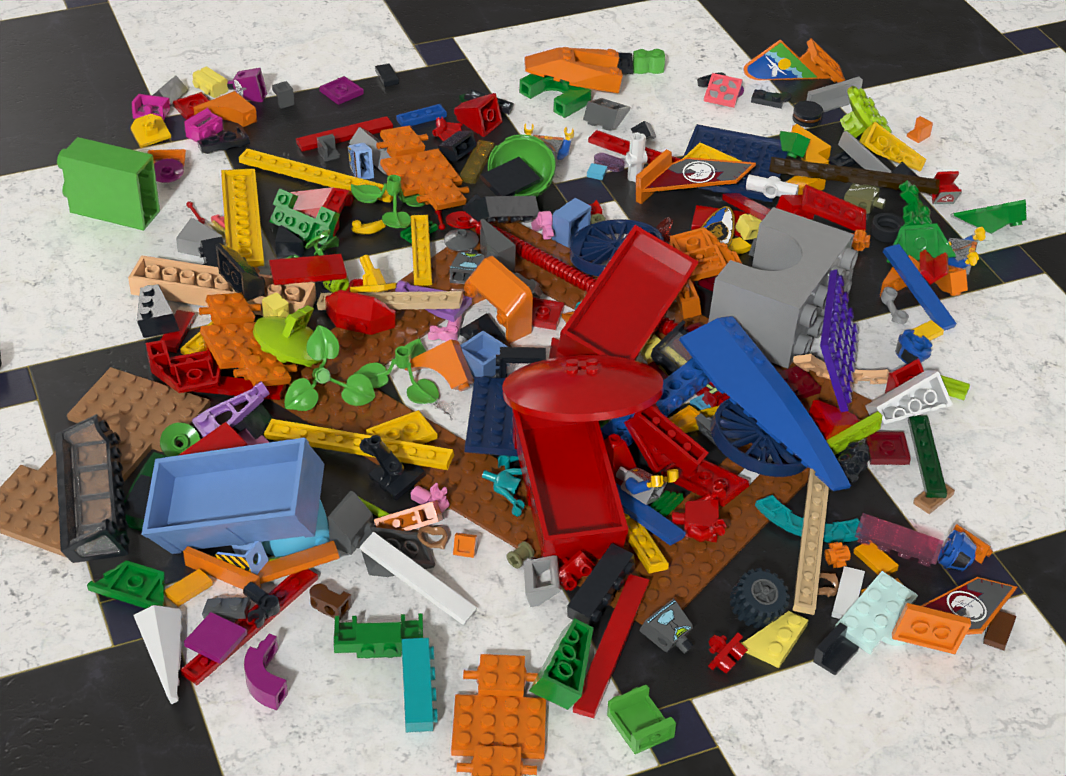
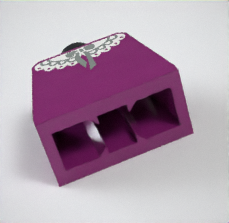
[227,68,268,102]

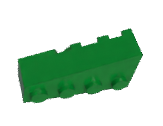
[529,618,593,710]

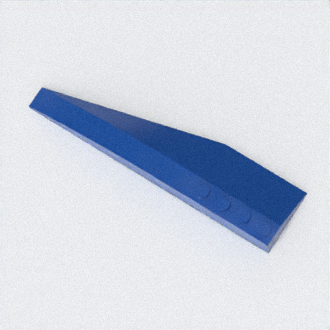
[679,316,851,491]

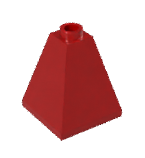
[454,93,502,137]
[808,400,861,440]
[604,433,637,486]

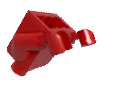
[671,482,727,543]

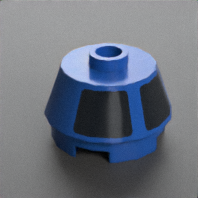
[895,329,932,364]
[937,530,977,572]

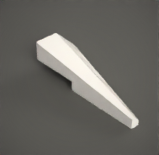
[133,605,183,704]

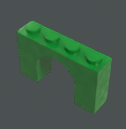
[519,74,591,118]

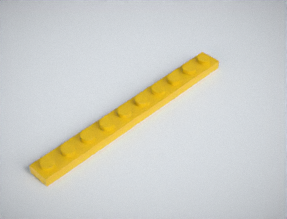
[239,149,393,203]
[264,419,455,470]

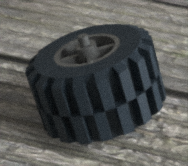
[730,568,790,628]

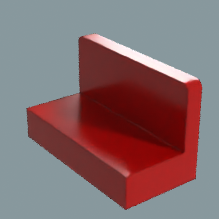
[920,249,948,285]

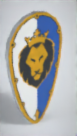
[701,206,735,247]

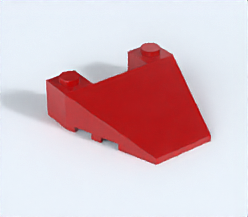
[146,339,223,393]

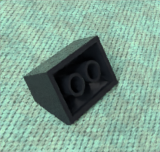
[216,243,266,301]

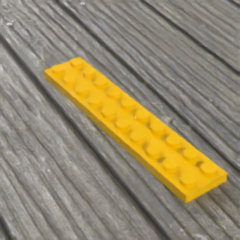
[221,169,264,268]

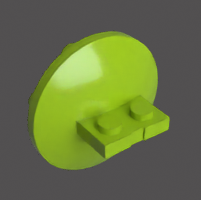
[840,86,892,138]
[253,305,323,367]

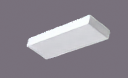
[832,566,865,619]

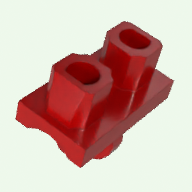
[559,550,595,591]
[708,633,748,674]

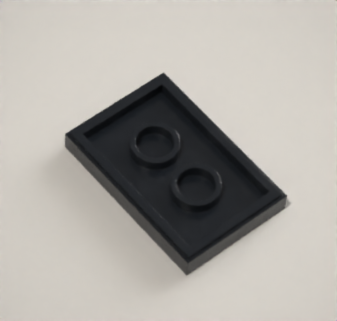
[480,157,541,196]

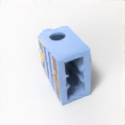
[348,143,374,180]

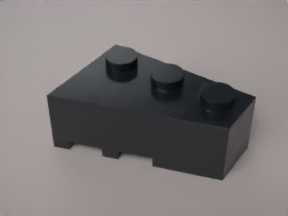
[137,284,180,338]

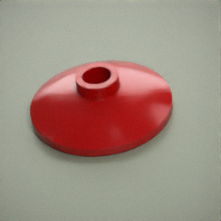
[446,211,478,229]

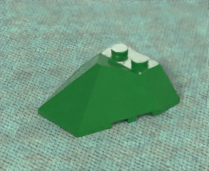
[950,199,1027,234]

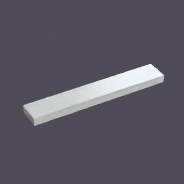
[360,532,477,625]

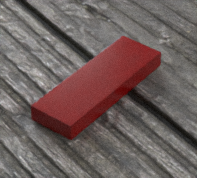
[161,310,195,353]

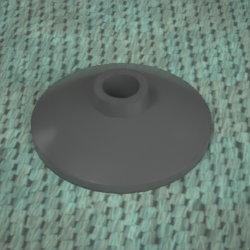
[444,229,479,252]

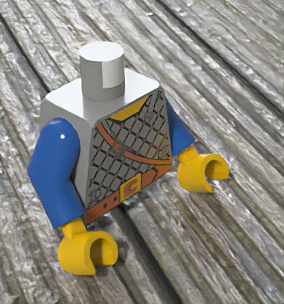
[524,124,574,165]
[948,227,986,274]
[616,467,679,505]

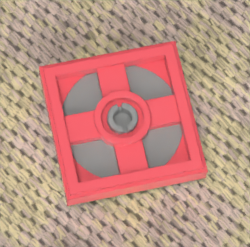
[704,73,743,108]

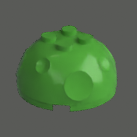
[488,134,556,198]

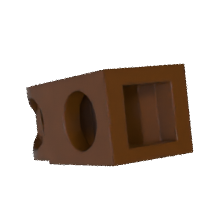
[309,584,352,621]

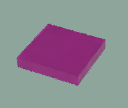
[319,76,364,105]
[184,612,247,664]

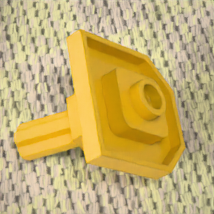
[131,114,171,148]
[350,255,396,292]

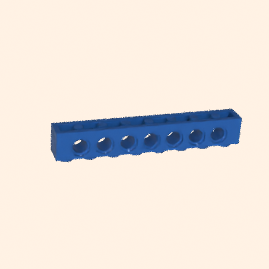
[600,358,711,446]

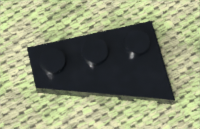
[197,125,250,154]
[460,313,512,347]

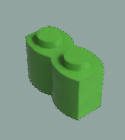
[633,49,665,74]

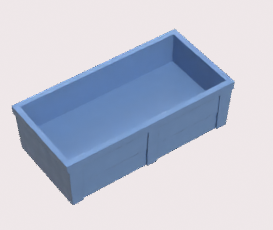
[141,438,324,554]

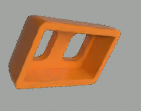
[147,149,186,167]

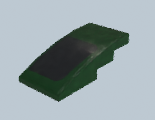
[124,452,170,531]

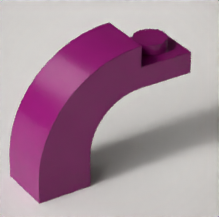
[244,634,288,711]

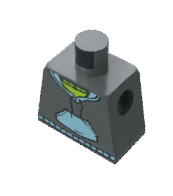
[450,249,484,284]
[639,599,694,654]

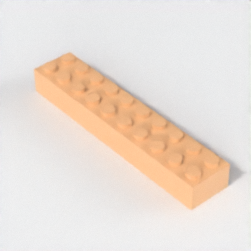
[128,255,316,316]

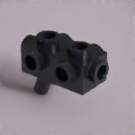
[837,442,870,483]

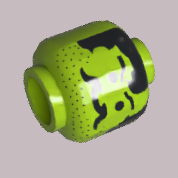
[322,276,349,293]

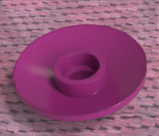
[154,159,184,183]

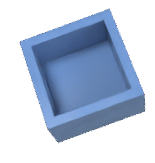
[552,198,591,248]
[460,331,510,378]

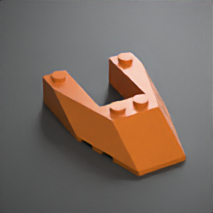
[524,47,622,93]
[669,227,742,319]

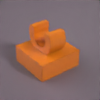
[453,533,477,558]

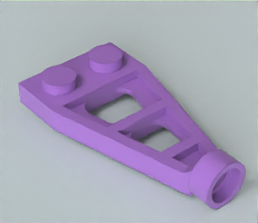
[395,280,472,322]
[192,382,270,437]

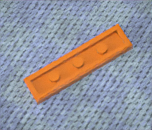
[257,540,340,584]
[183,546,261,589]

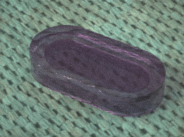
[594,153,625,172]

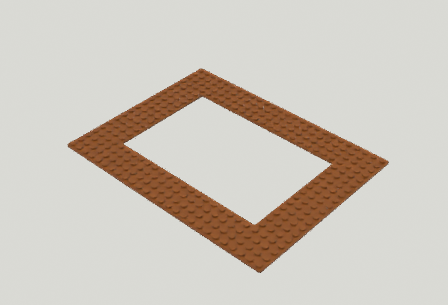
[270,221,872,625]

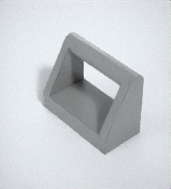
[523,555,560,607]

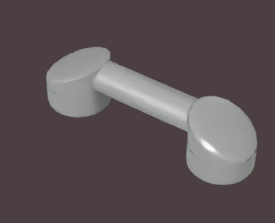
[881,287,909,324]

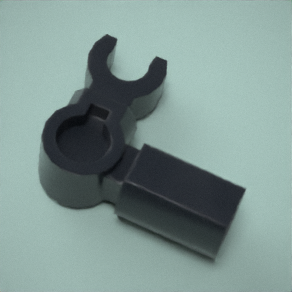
[243,582,280,628]

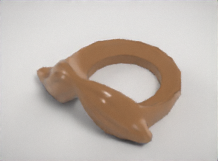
[417,526,448,549]
[817,573,839,597]

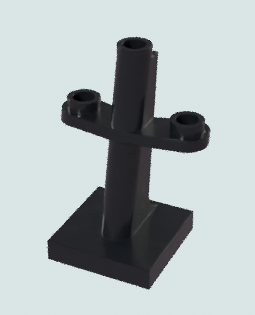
[360,435,426,501]

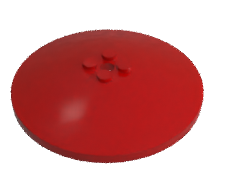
[502,355,663,422]

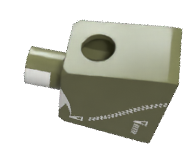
[844,183,886,214]

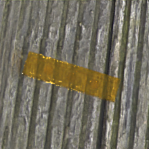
[459,140,494,184]

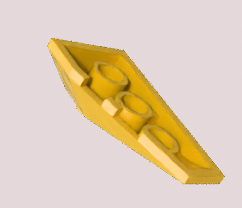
[859,122,926,172]

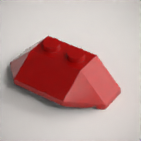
[325,290,396,335]

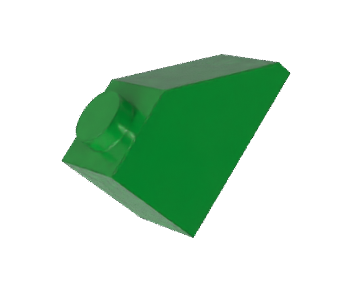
[780,131,810,159]

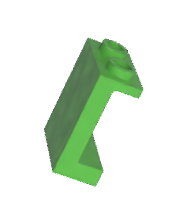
[607,685,676,754]

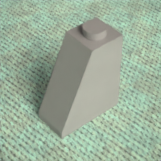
[176,218,225,256]

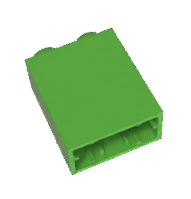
[57,137,160,231]

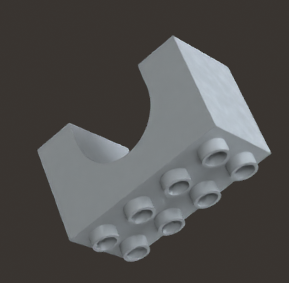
[708,207,858,368]

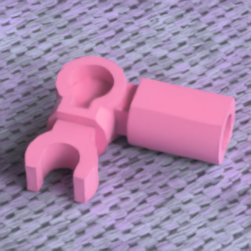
[531,211,554,240]
[428,316,462,341]
[411,483,449,513]

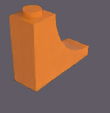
[193,91,257,127]
[405,339,474,391]

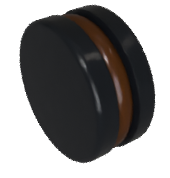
[792,101,823,128]

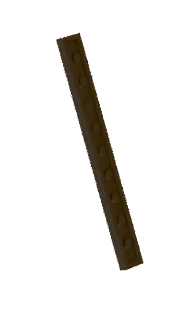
[769,157,940,194]

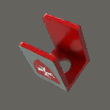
[931,171,962,204]

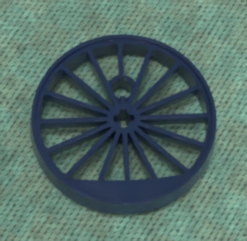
[570,219,664,276]
[710,398,806,477]

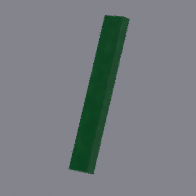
[908,415,947,498]

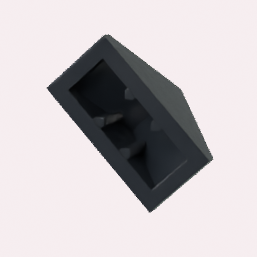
[275,225,304,256]

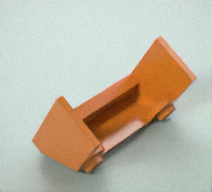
[464,256,533,344]

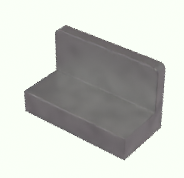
[152,75,188,106]

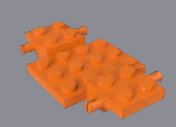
[376,125,469,211]
[199,293,297,386]
[451,654,546,776]

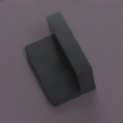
[232,403,274,439]
[813,622,859,675]

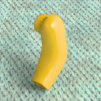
[352,220,386,234]

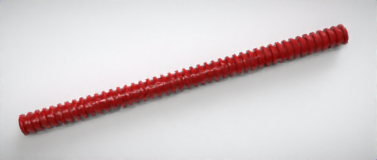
[475,222,678,335]

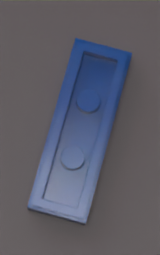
[396,104,447,127]

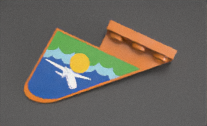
[743,38,845,83]

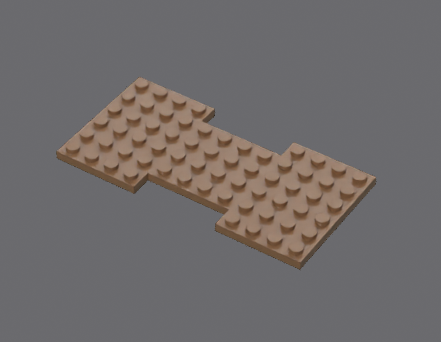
[0,367,211,558]

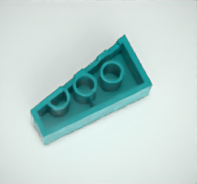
[402,638,438,733]

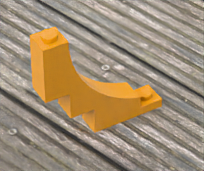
[786,124,831,195]

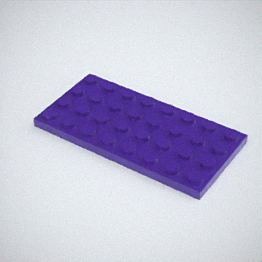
[820,269,859,412]

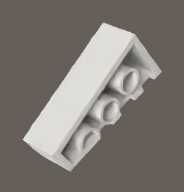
[865,370,953,424]

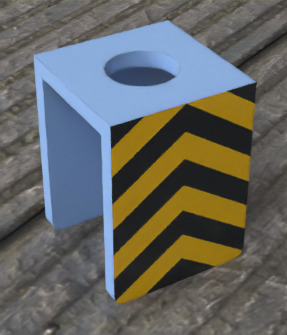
[216,541,268,575]

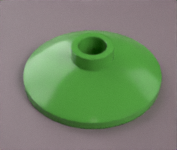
[160,423,200,457]

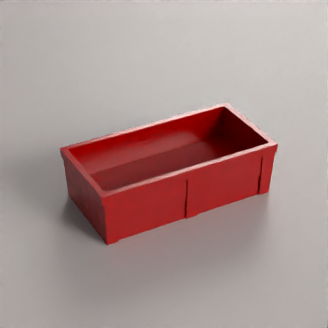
[557,225,699,360]
[512,408,629,564]

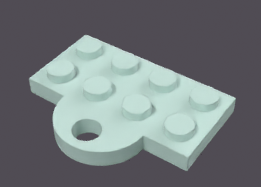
[835,571,918,654]

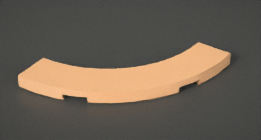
[793,354,890,384]

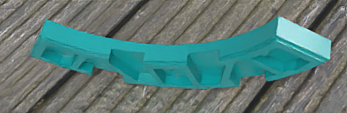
[755,495,869,543]

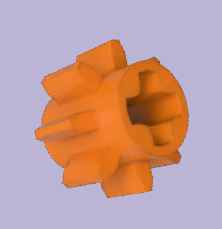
[851,230,871,251]
[825,542,851,568]

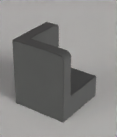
[272,81,294,109]
[317,134,340,162]

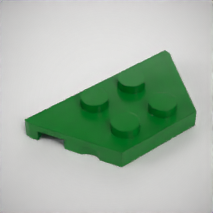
[887,223,956,263]
[87,560,165,609]

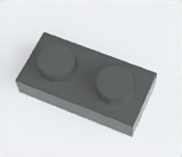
[202,597,251,619]

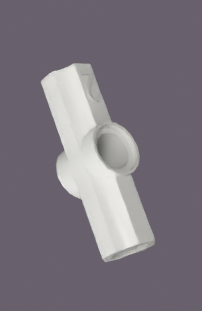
[626,132,647,183]
[746,175,799,198]

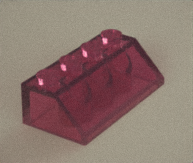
[855,513,944,567]

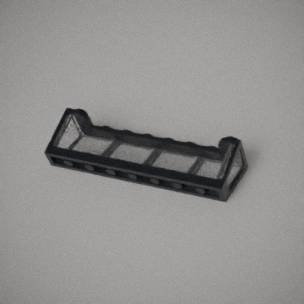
[55,414,130,563]

